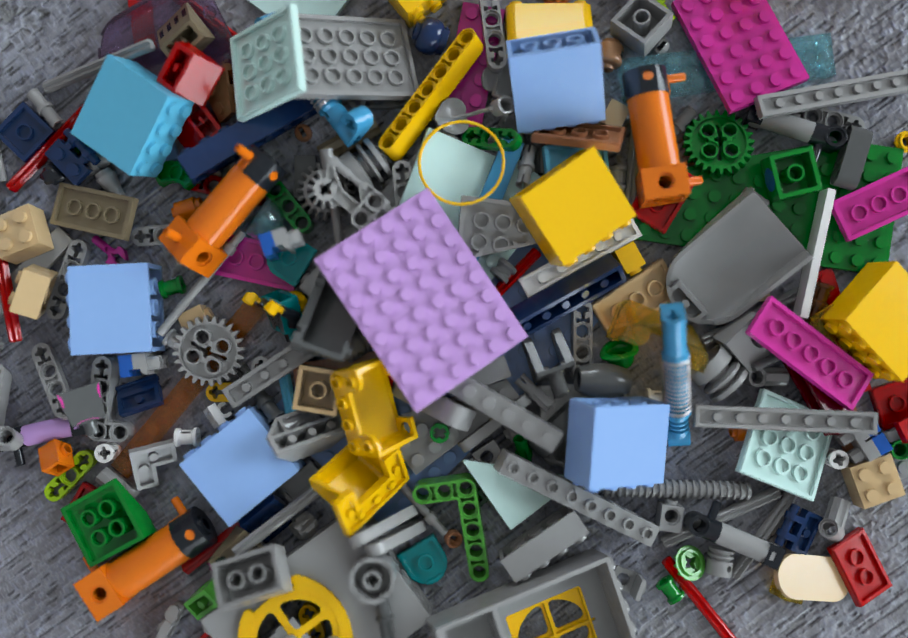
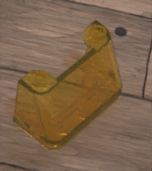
[606,300,709,373]

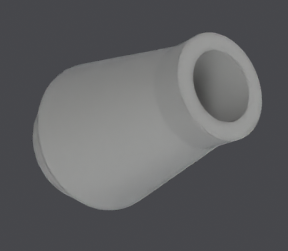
[95,167,125,196]

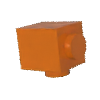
[38,439,75,477]

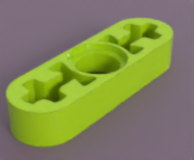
[44,449,97,502]

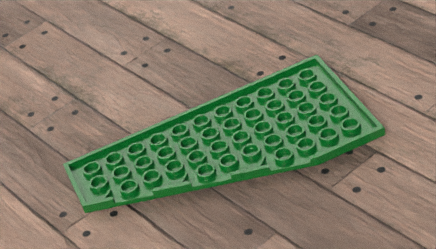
[635,140,904,273]

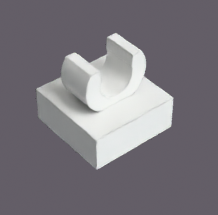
[203,402,232,429]

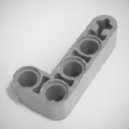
[88,356,136,443]
[0,364,24,451]
[392,382,477,432]

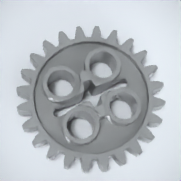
[172,315,246,387]

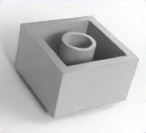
[610,0,673,58]

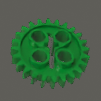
[682,110,755,178]

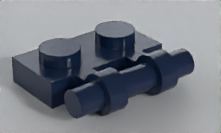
[44,128,101,186]
[774,503,823,555]

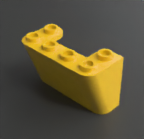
[330,357,418,458]

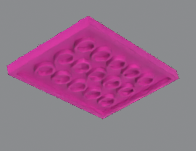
[671,0,810,115]

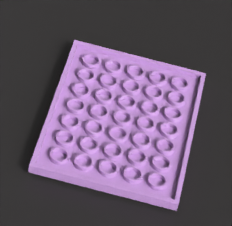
[314,188,528,413]

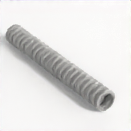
[601,479,752,501]

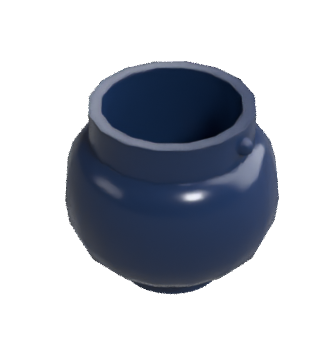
[411,17,450,56]

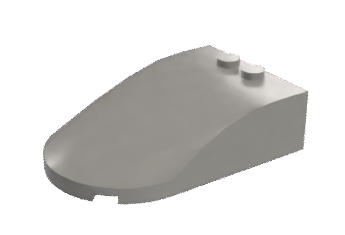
[666,187,813,325]

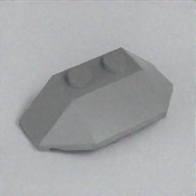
[266,410,346,462]

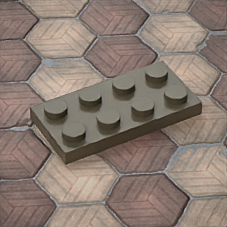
[49,182,139,242]

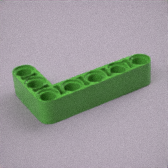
[412,473,489,582]

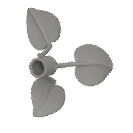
[434,58,525,156]

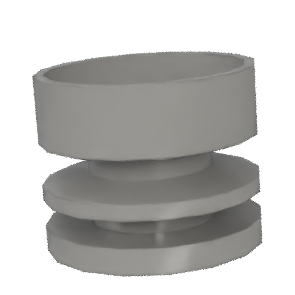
[338,137,392,188]
[690,344,748,402]

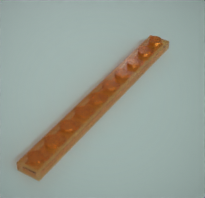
[111,303,266,478]

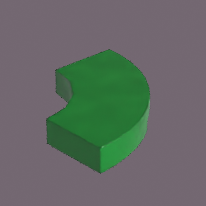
[155,160,200,191]

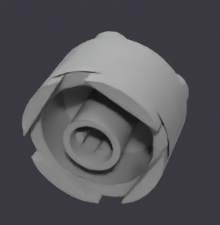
[349,553,397,605]

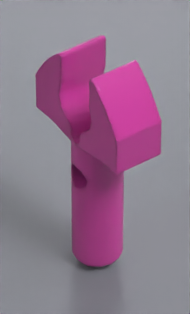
[91,235,129,264]

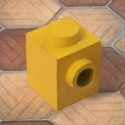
[611,241,646,276]

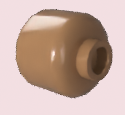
[601,38,624,73]

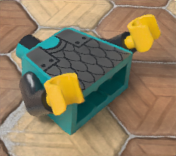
[242,289,302,342]

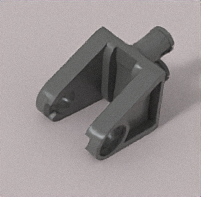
[521,328,576,399]

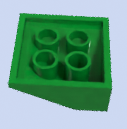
[60,478,156,568]

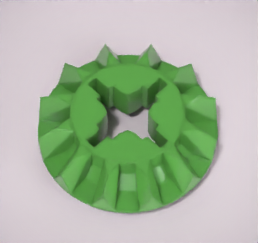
[673,545,705,581]

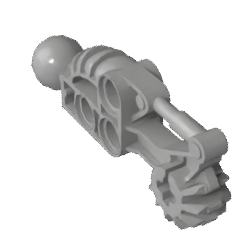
[306,156,395,231]

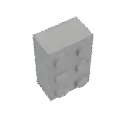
[211,544,293,611]

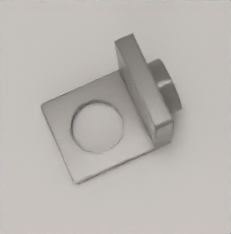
[614,565,646,602]

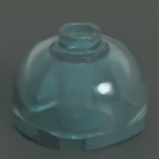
[245,198,286,240]

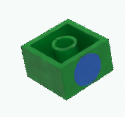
[760,146,823,203]

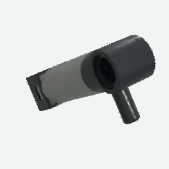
[743,104,848,163]
[683,500,786,570]

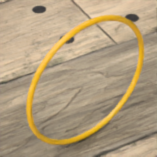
[418,120,505,206]

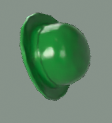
[600,337,639,369]

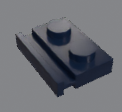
[115,374,164,418]

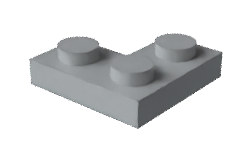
[128,439,178,491]

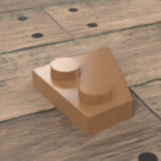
[208,63,236,123]

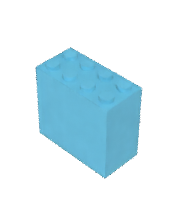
[71,54,194,177]

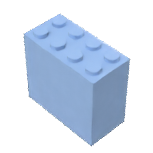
[506,27,606,134]
[65,263,165,355]
[564,396,670,492]
[179,405,306,527]

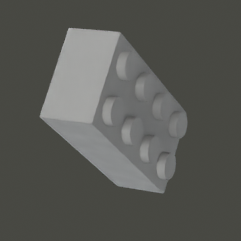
[498,505,589,583]

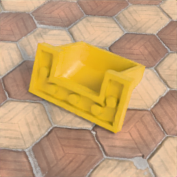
[309,444,410,538]

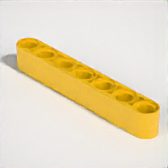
[378,28,484,161]

